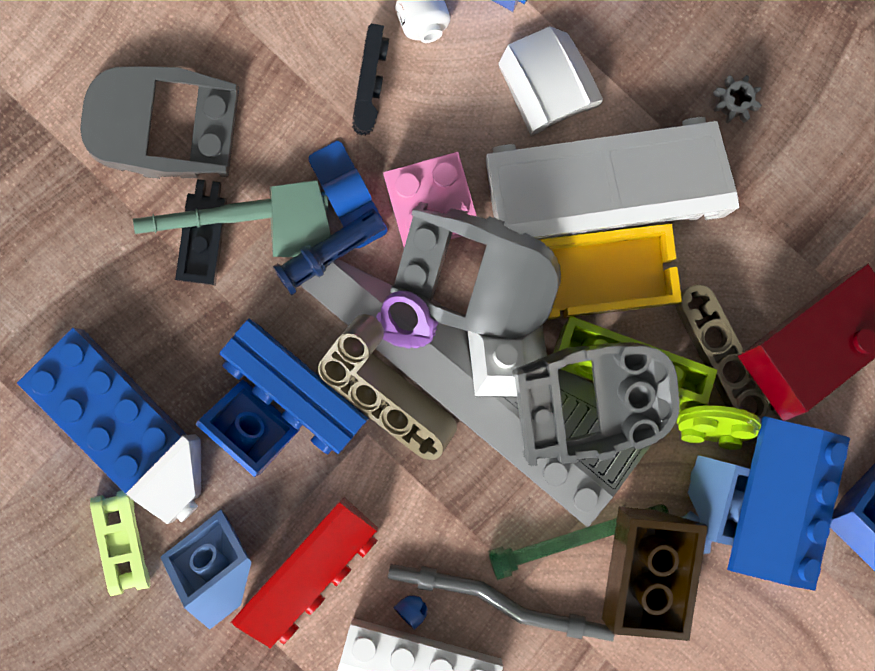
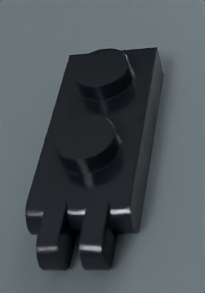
[175,179,227,286]

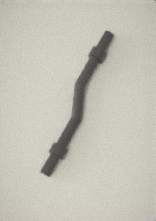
[388,564,615,642]

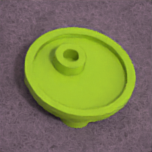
[677,406,761,450]

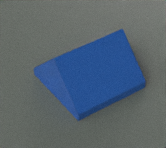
[195,379,300,477]

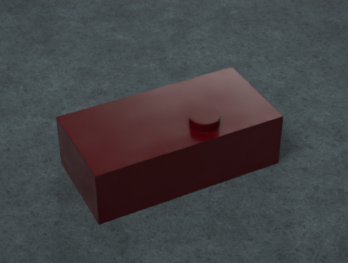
[738,264,875,421]

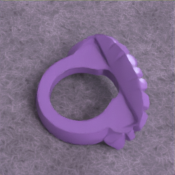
[376,291,438,349]

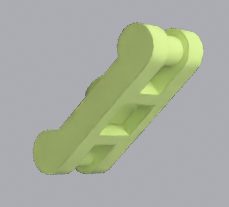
[90,491,150,596]

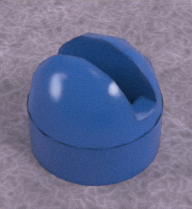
[393,595,428,630]

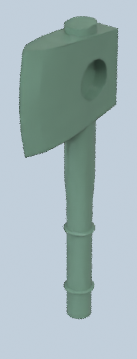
[133,180,331,257]

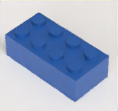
[17,328,187,495]

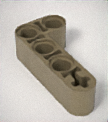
[675,285,778,421]
[318,314,457,460]

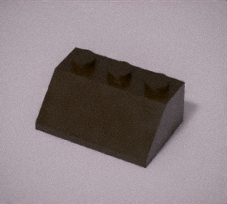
[602,506,708,641]

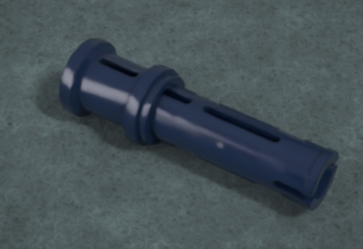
[273,208,386,296]

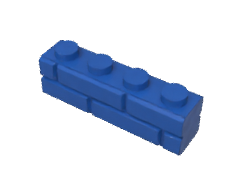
[219,318,369,455]

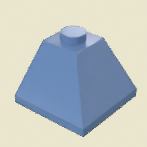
[688,455,750,546]
[160,510,251,629]

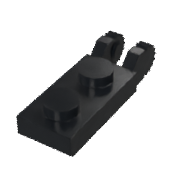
[352,23,389,137]

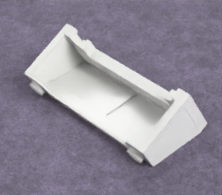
[485,117,739,239]

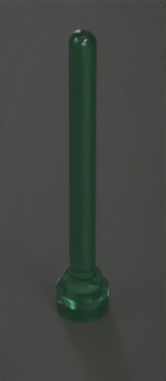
[488,504,669,580]

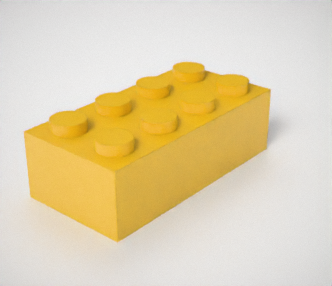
[538,224,682,320]

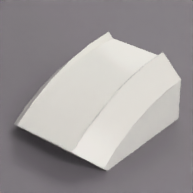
[498,26,603,136]

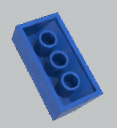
[727,416,850,591]

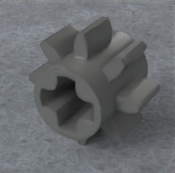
[713,75,762,123]

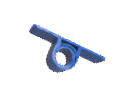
[308,141,388,249]

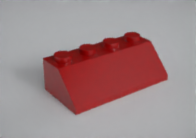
[231,497,378,649]

